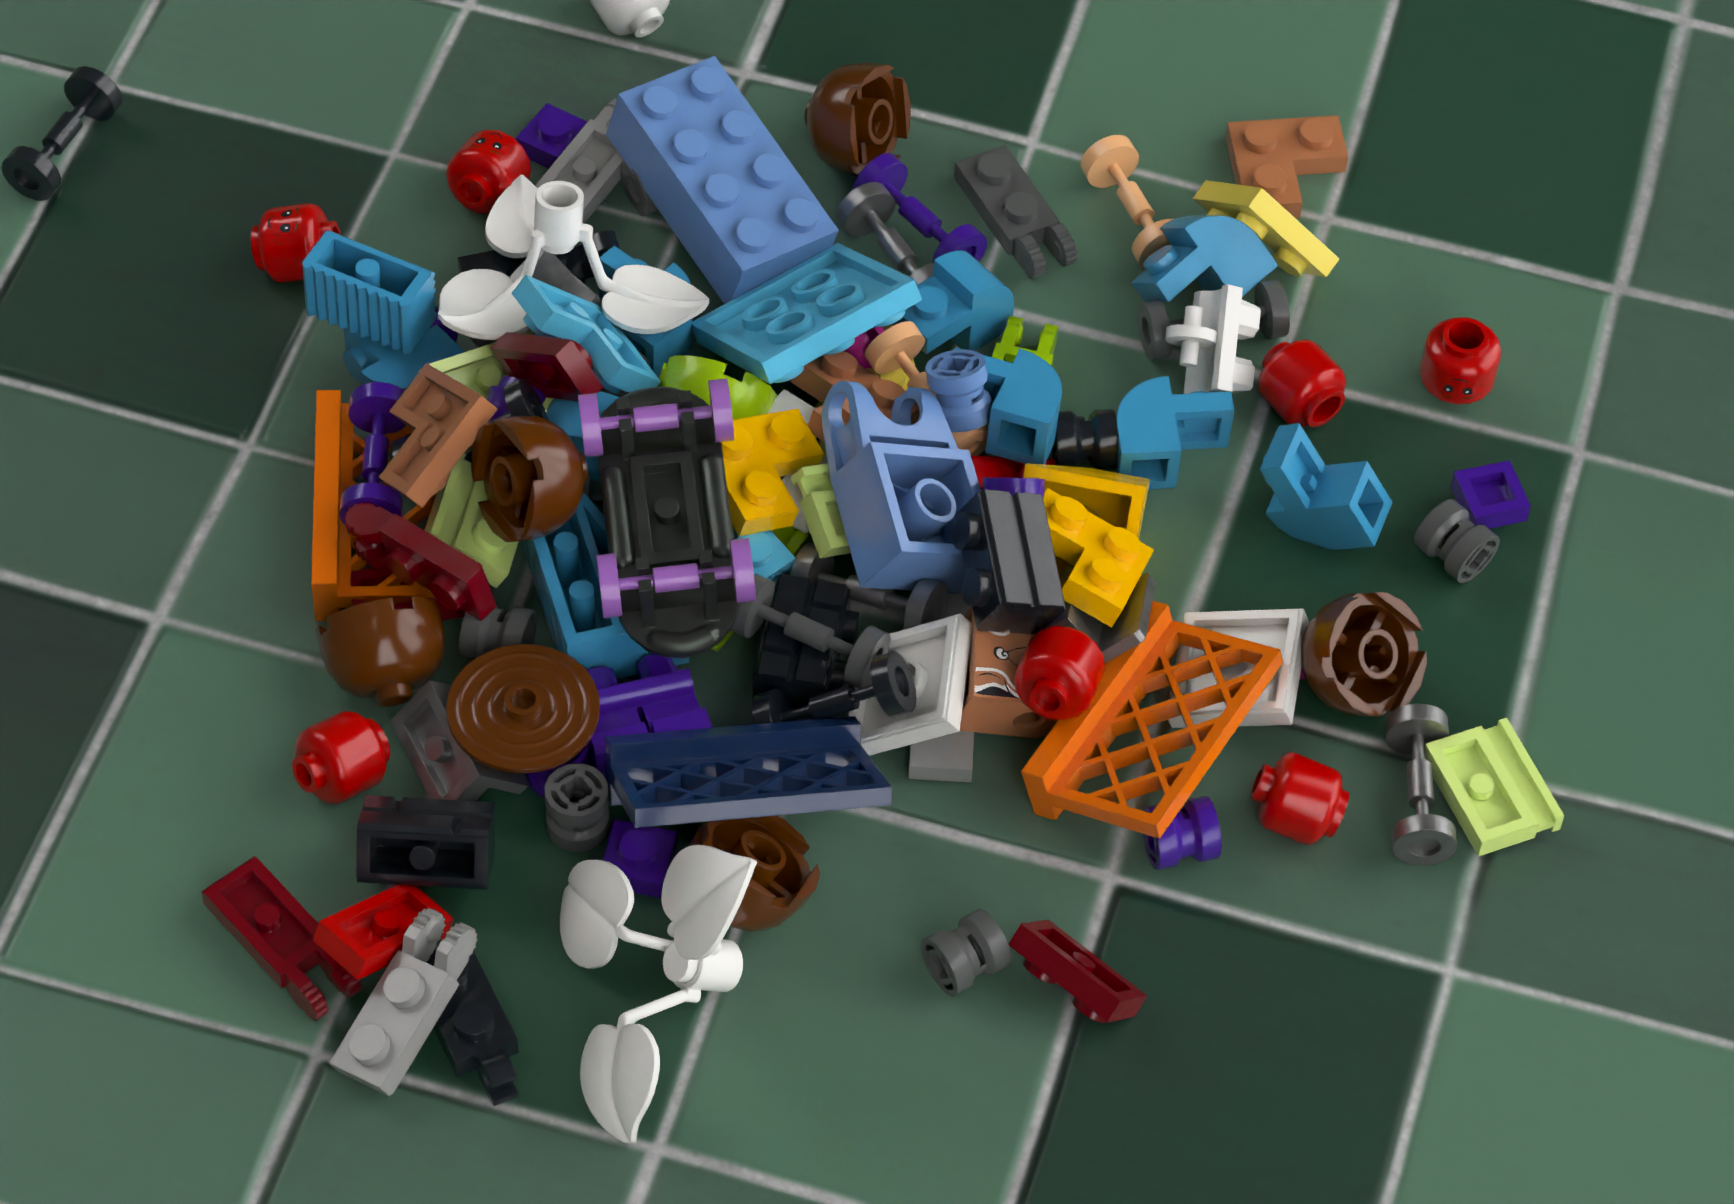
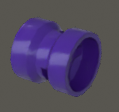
[1142,796,1222,870]

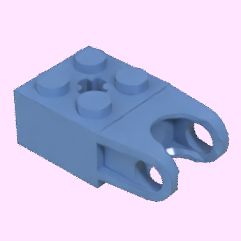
[822,381,981,593]

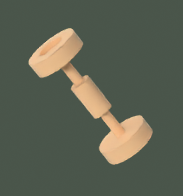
[1080,135,1173,271]
[865,321,988,456]

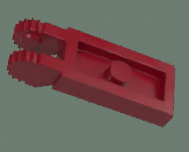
[343,501,496,621]
[201,856,362,1021]

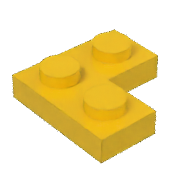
[721,408,824,536]
[1043,488,1154,628]

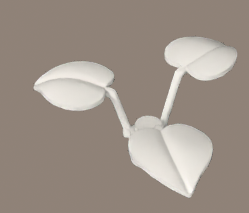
[438,175,709,340]
[560,845,757,1143]

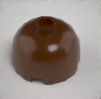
[805,63,911,177]
[471,416,588,542]
[1301,592,1427,716]
[316,597,446,707]
[690,815,820,932]

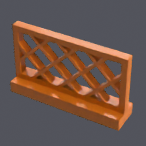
[311,390,436,621]
[1021,601,1283,839]

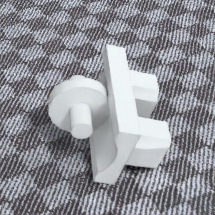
[1165,284,1261,394]

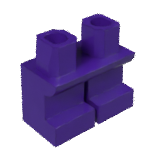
[587,654,713,779]

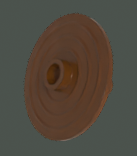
[446,644,600,773]

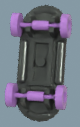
[578,378,756,659]

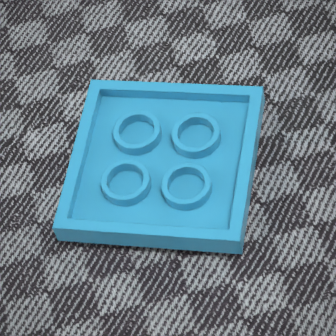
[692,243,922,384]

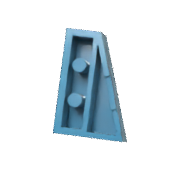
[522,491,689,679]

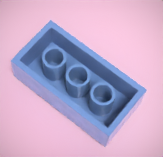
[606,56,839,304]

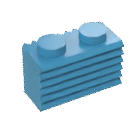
[302,231,437,355]

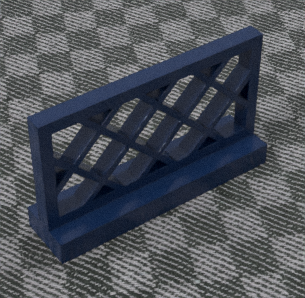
[605,716,892,828]

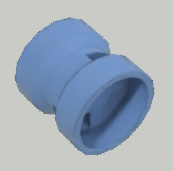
[925,349,992,432]

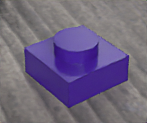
[516,103,587,169]
[1450,460,1531,529]
[603,820,677,898]

